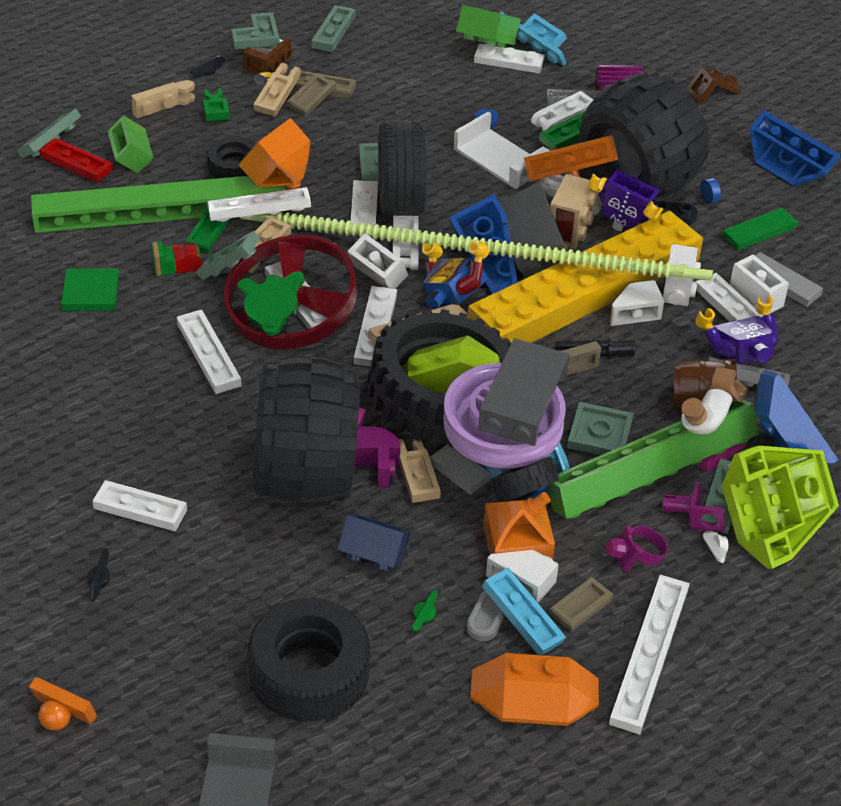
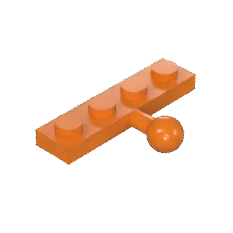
[524,135,618,181]

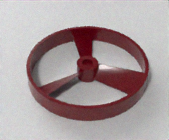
[224,235,358,349]

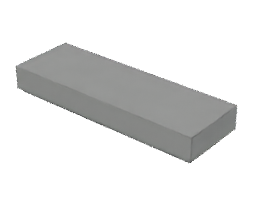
[756,252,823,307]

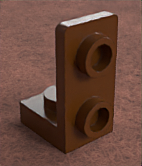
[243,38,292,78]
[686,67,742,103]

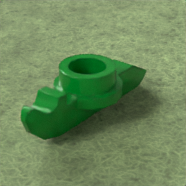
[410,589,438,632]

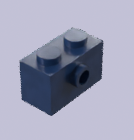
[337,514,411,571]

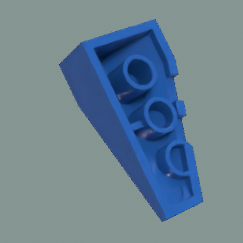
[449,194,518,294]

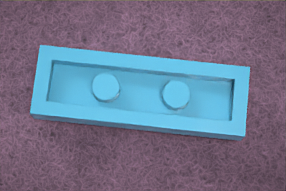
[482,568,566,655]

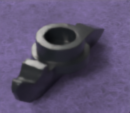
[190,56,226,76]
[87,548,110,602]

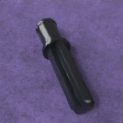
[554,337,636,358]

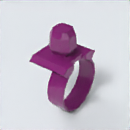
[605,525,668,574]

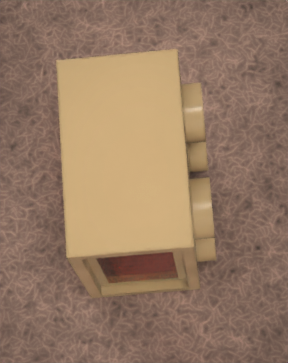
[550,174,597,249]

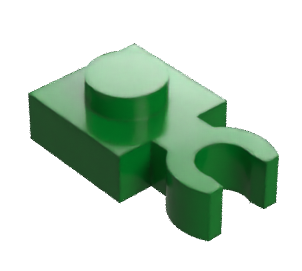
[203,89,230,121]

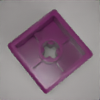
[594,65,644,93]

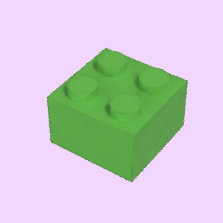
[456,5,521,48]

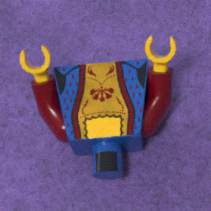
[422,241,490,309]

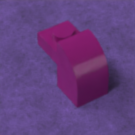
[354,427,401,487]

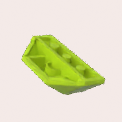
[403,335,500,394]

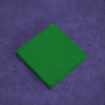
[61,268,120,311]

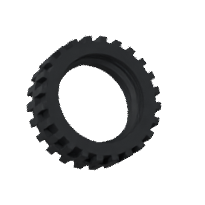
[367,309,511,447]

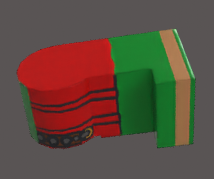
[152,241,202,276]

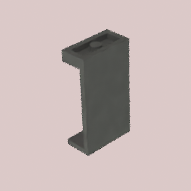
[500,181,569,278]
[478,338,570,446]
[199,733,277,806]

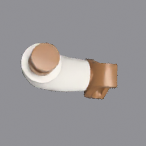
[681,367,748,435]

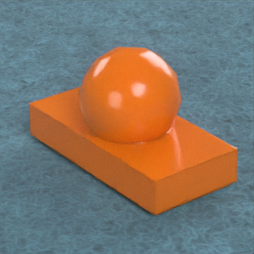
[29,677,97,731]

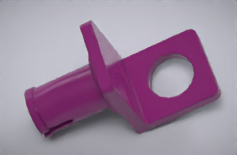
[662,482,725,532]

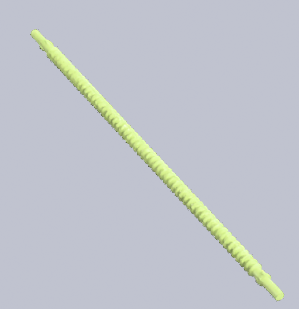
[240,212,713,281]

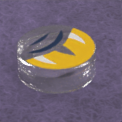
[254,72,272,91]

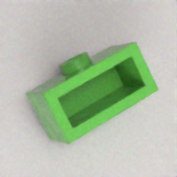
[108,115,153,173]

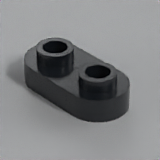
[653,201,698,225]

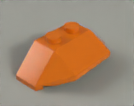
[470,653,599,726]

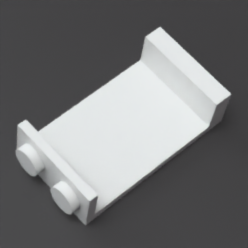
[454,112,550,189]

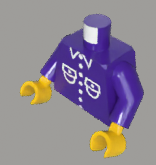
[587,169,663,231]
[695,295,778,365]

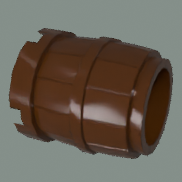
[674,359,737,412]

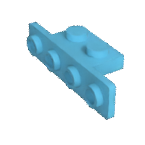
[500,12,567,66]

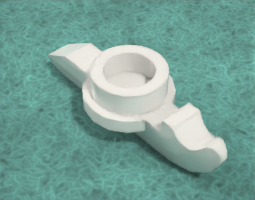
[703,530,728,563]

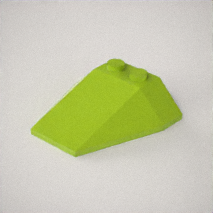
[722,446,839,569]

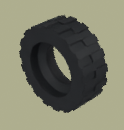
[207,136,257,179]
[490,456,559,502]

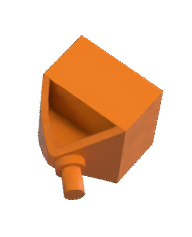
[239,118,310,190]
[483,492,555,560]

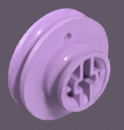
[443,363,566,469]

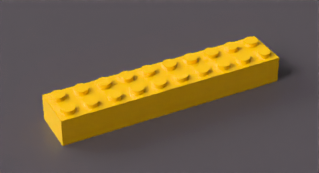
[468,210,703,343]

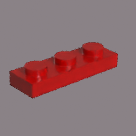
[39,138,113,183]

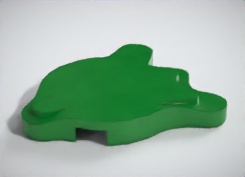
[238,271,305,336]

